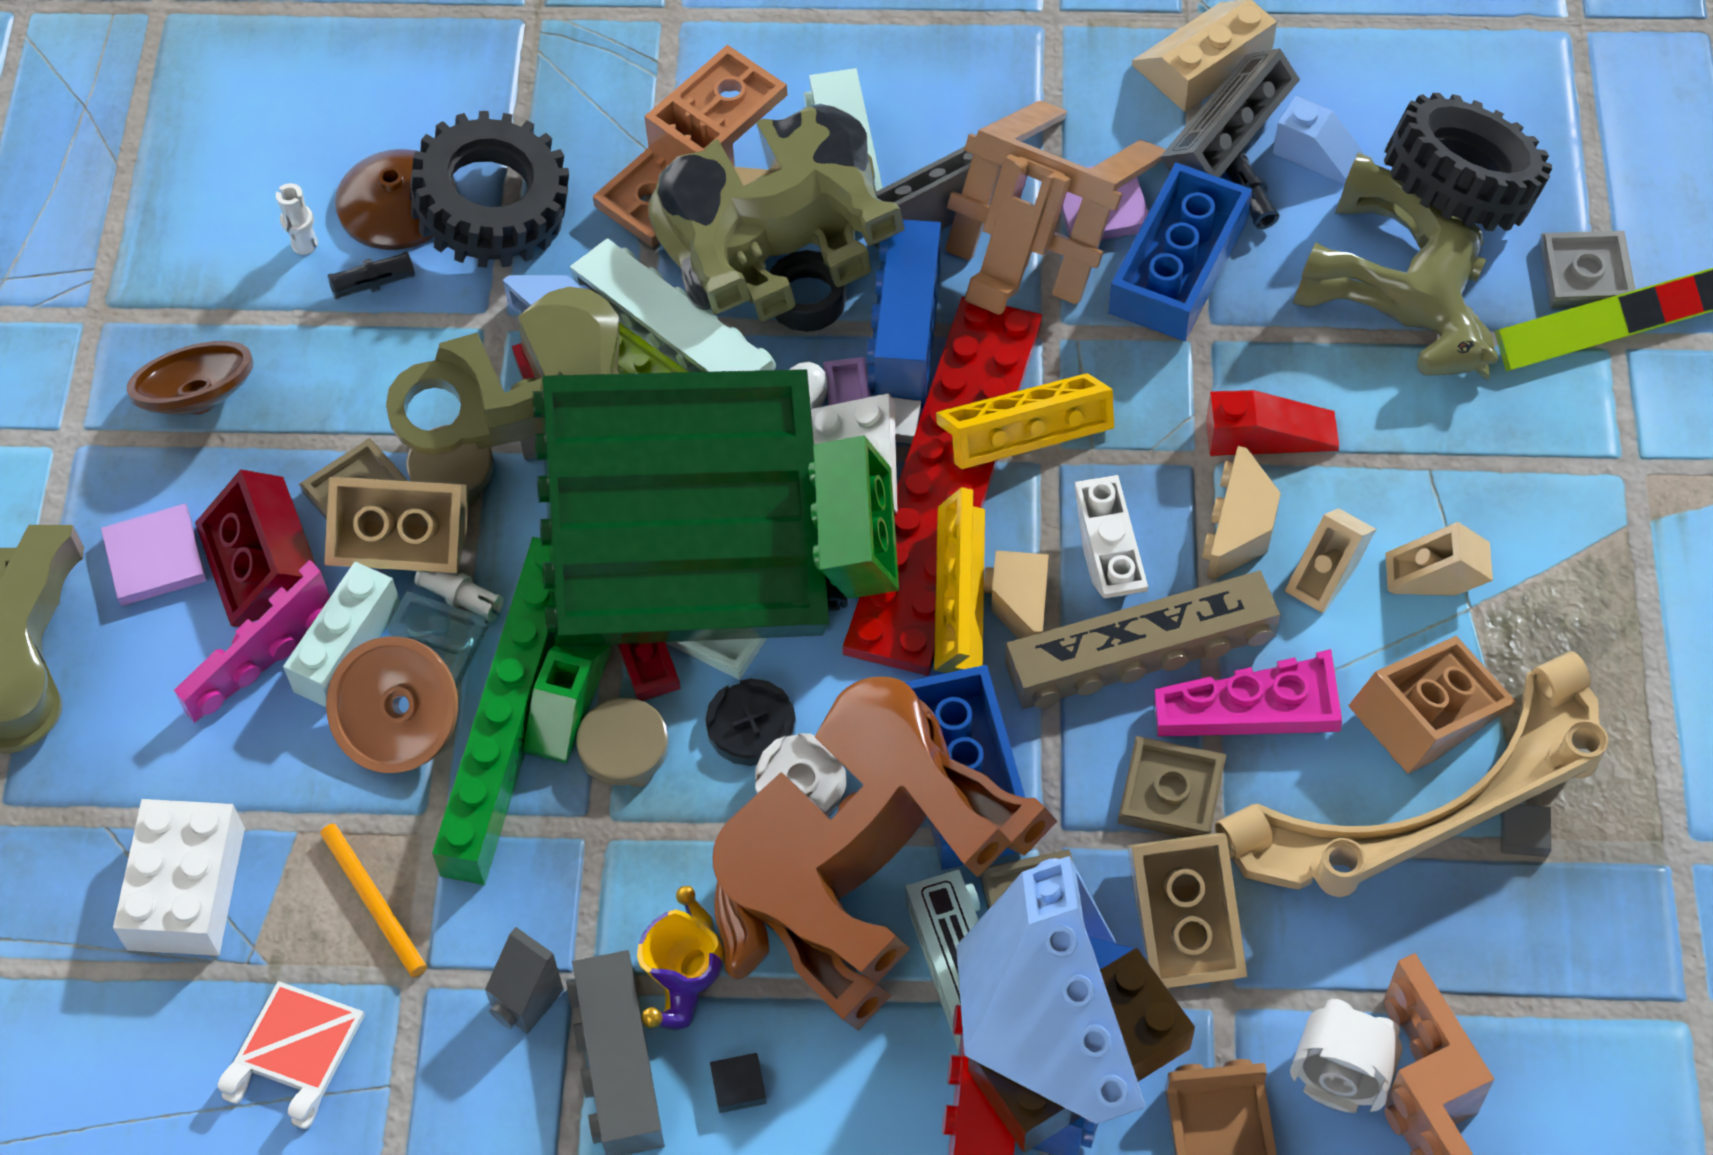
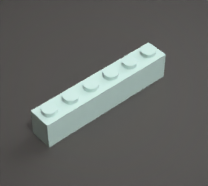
[570,238,776,372]

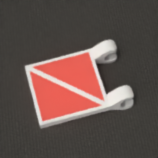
[218,981,365,1129]

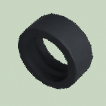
[770,250,847,332]

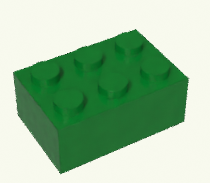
[809,435,899,599]

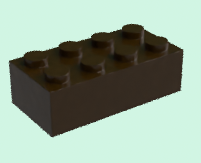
[968,947,1195,1153]

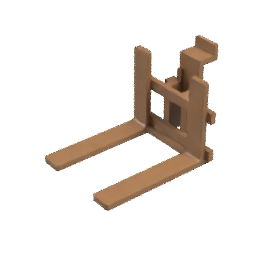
[945,100,1166,315]

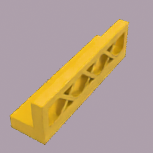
[936,373,1114,469]
[934,487,985,673]

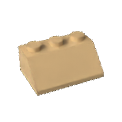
[1132,0,1277,112]
[324,477,469,573]

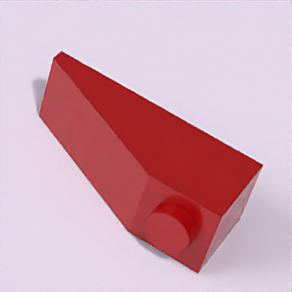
[1206,390,1340,456]

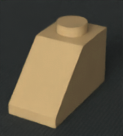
[1285,508,1377,613]
[1385,522,1493,596]
[984,550,1049,639]

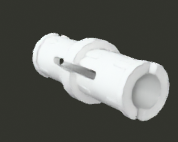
[276,183,318,255]
[414,571,504,622]

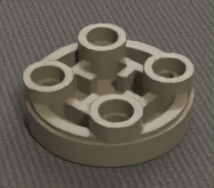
[406,425,494,506]
[576,698,669,787]

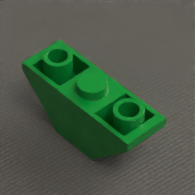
[523,645,612,764]

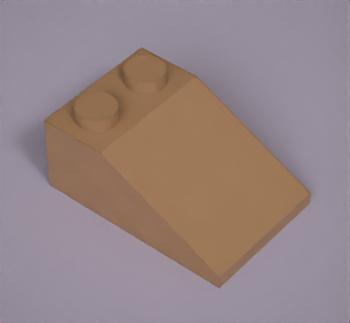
[1348,636,1516,774]

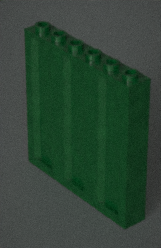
[532,369,829,647]

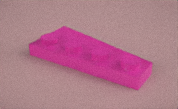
[1154,649,1342,737]

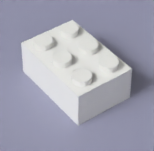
[113,799,245,956]

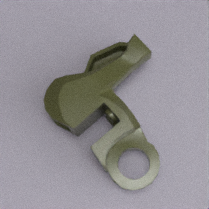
[386,286,620,455]

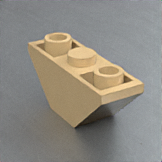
[1202,446,1281,579]

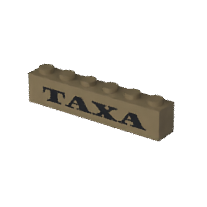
[1005,570,1281,709]

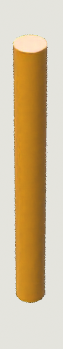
[320,823,427,977]

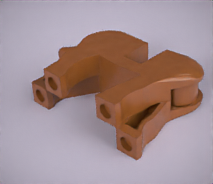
[712,677,1057,1031]

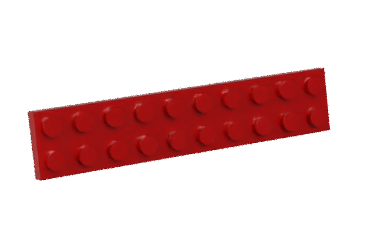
[842,296,1042,676]

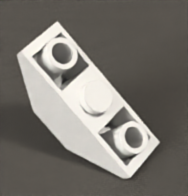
[1075,475,1148,599]

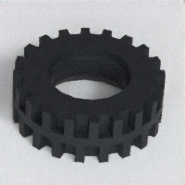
[1384,93,1552,231]
[409,111,569,268]

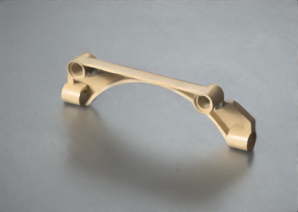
[1215,651,1608,897]

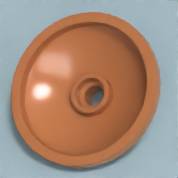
[326,637,458,773]

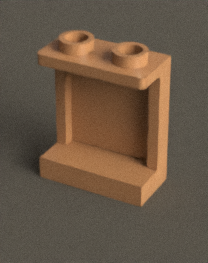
[1165,1059,1277,1155]

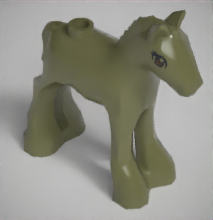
[1293,152,1498,380]

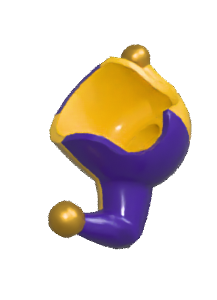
[637,885,724,1030]

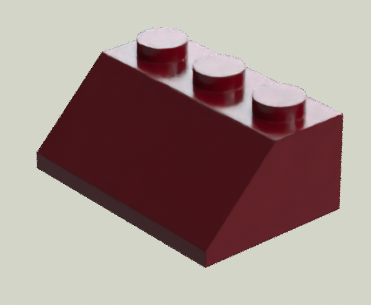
[195,469,316,627]

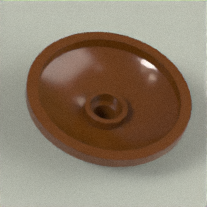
[335,149,456,250]
[127,341,254,415]

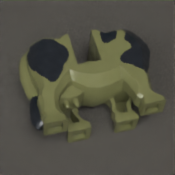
[648,103,905,322]

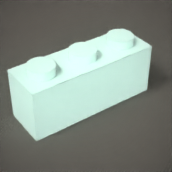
[283,562,401,707]

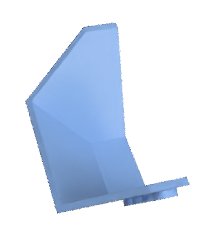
[956,856,1145,1124]

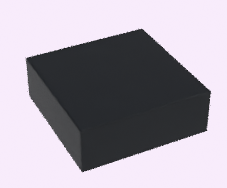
[710,1053,767,1113]

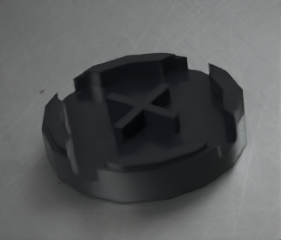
[705,678,796,766]

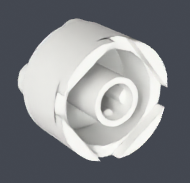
[1290,999,1403,1113]

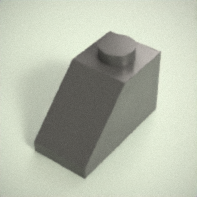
[485,927,564,1034]

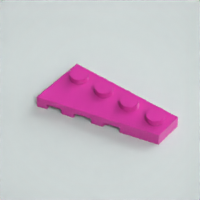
[174,560,330,723]

